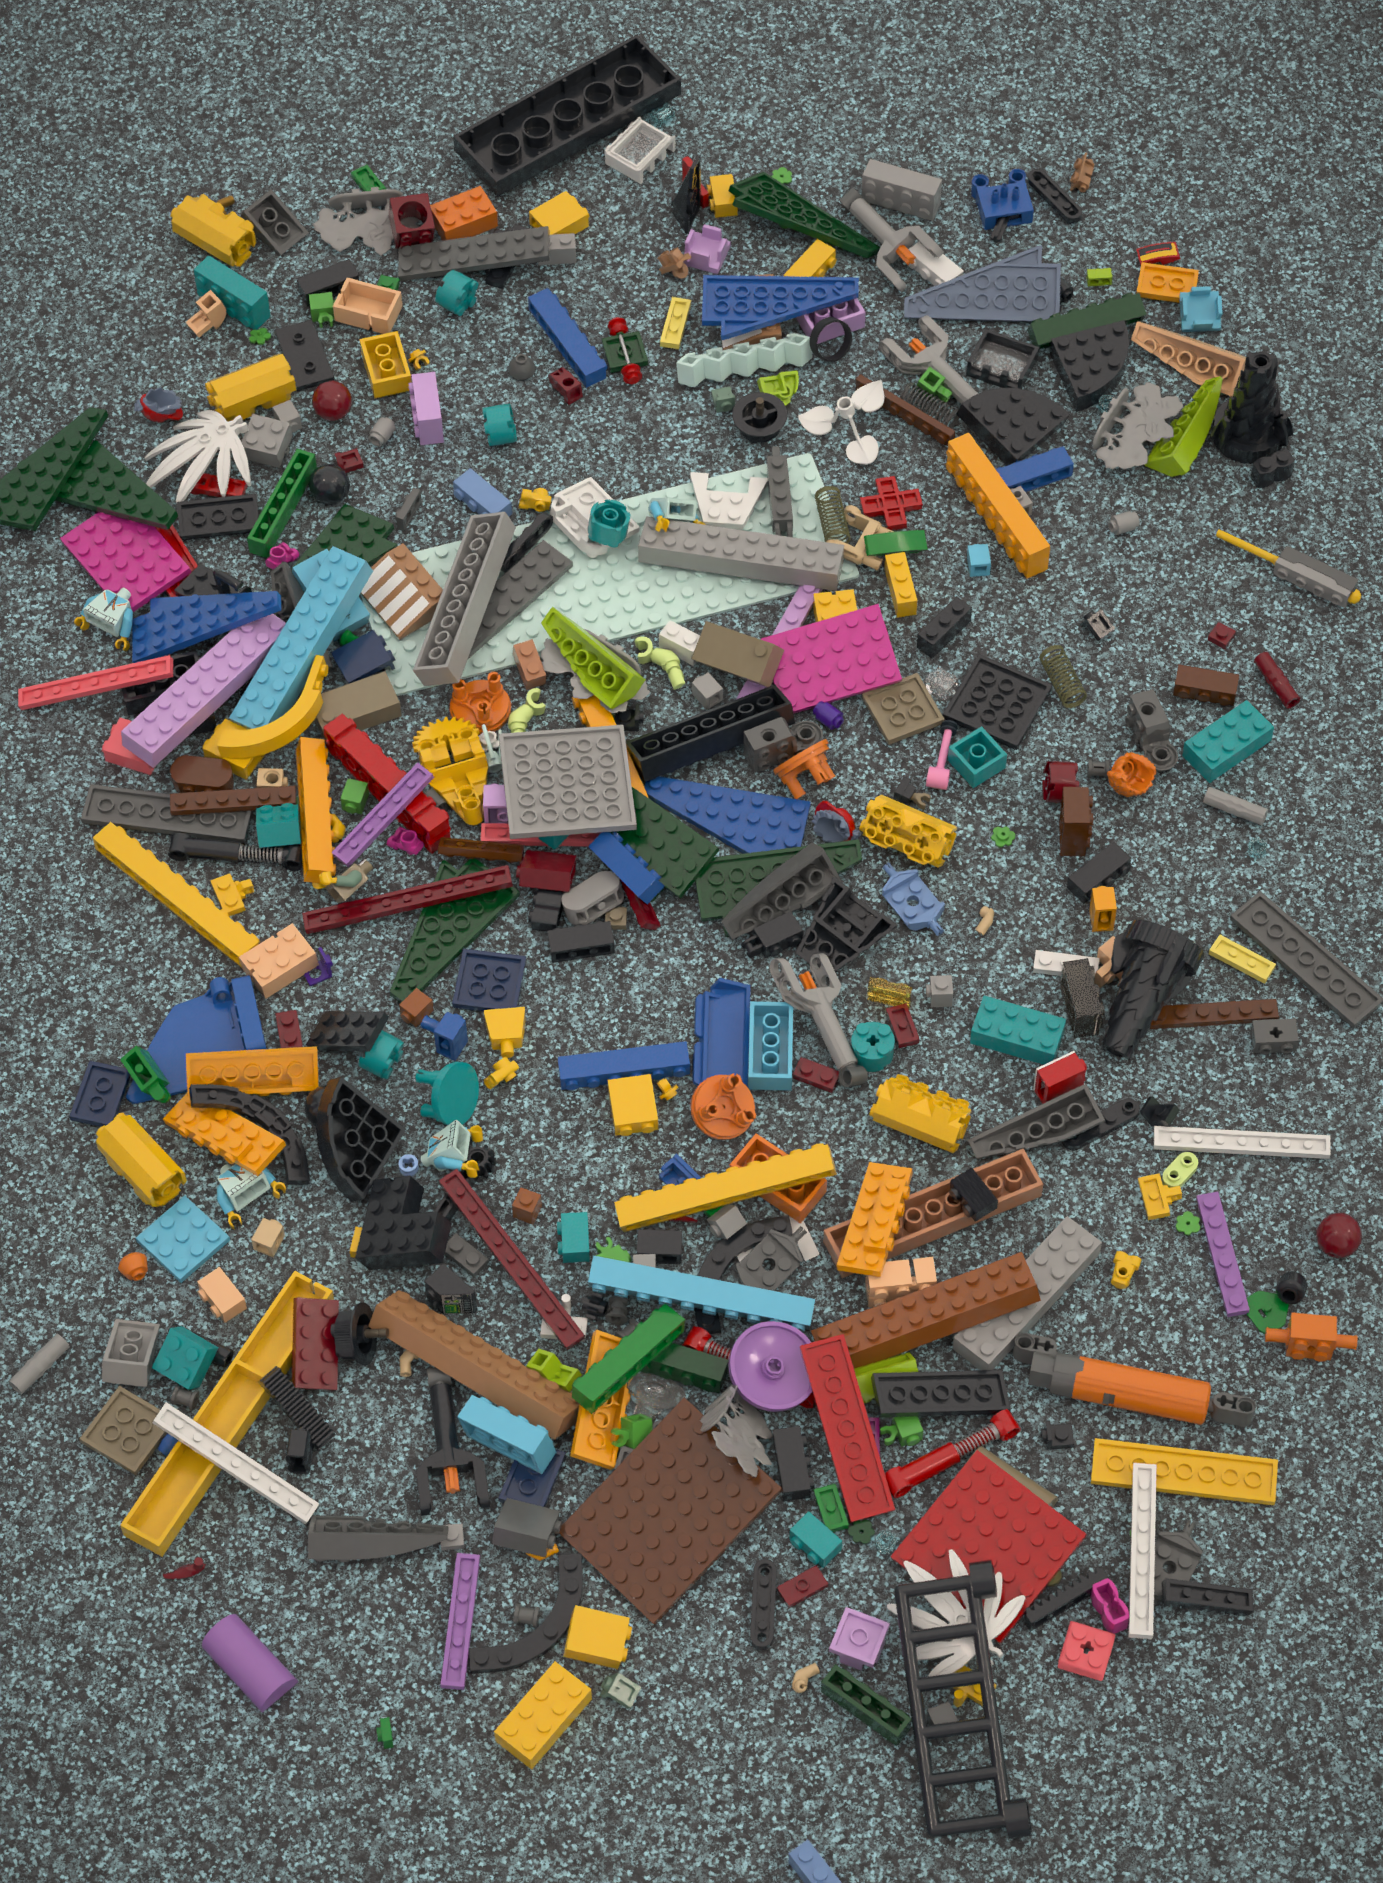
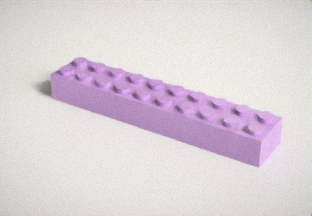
[121,614,286,768]

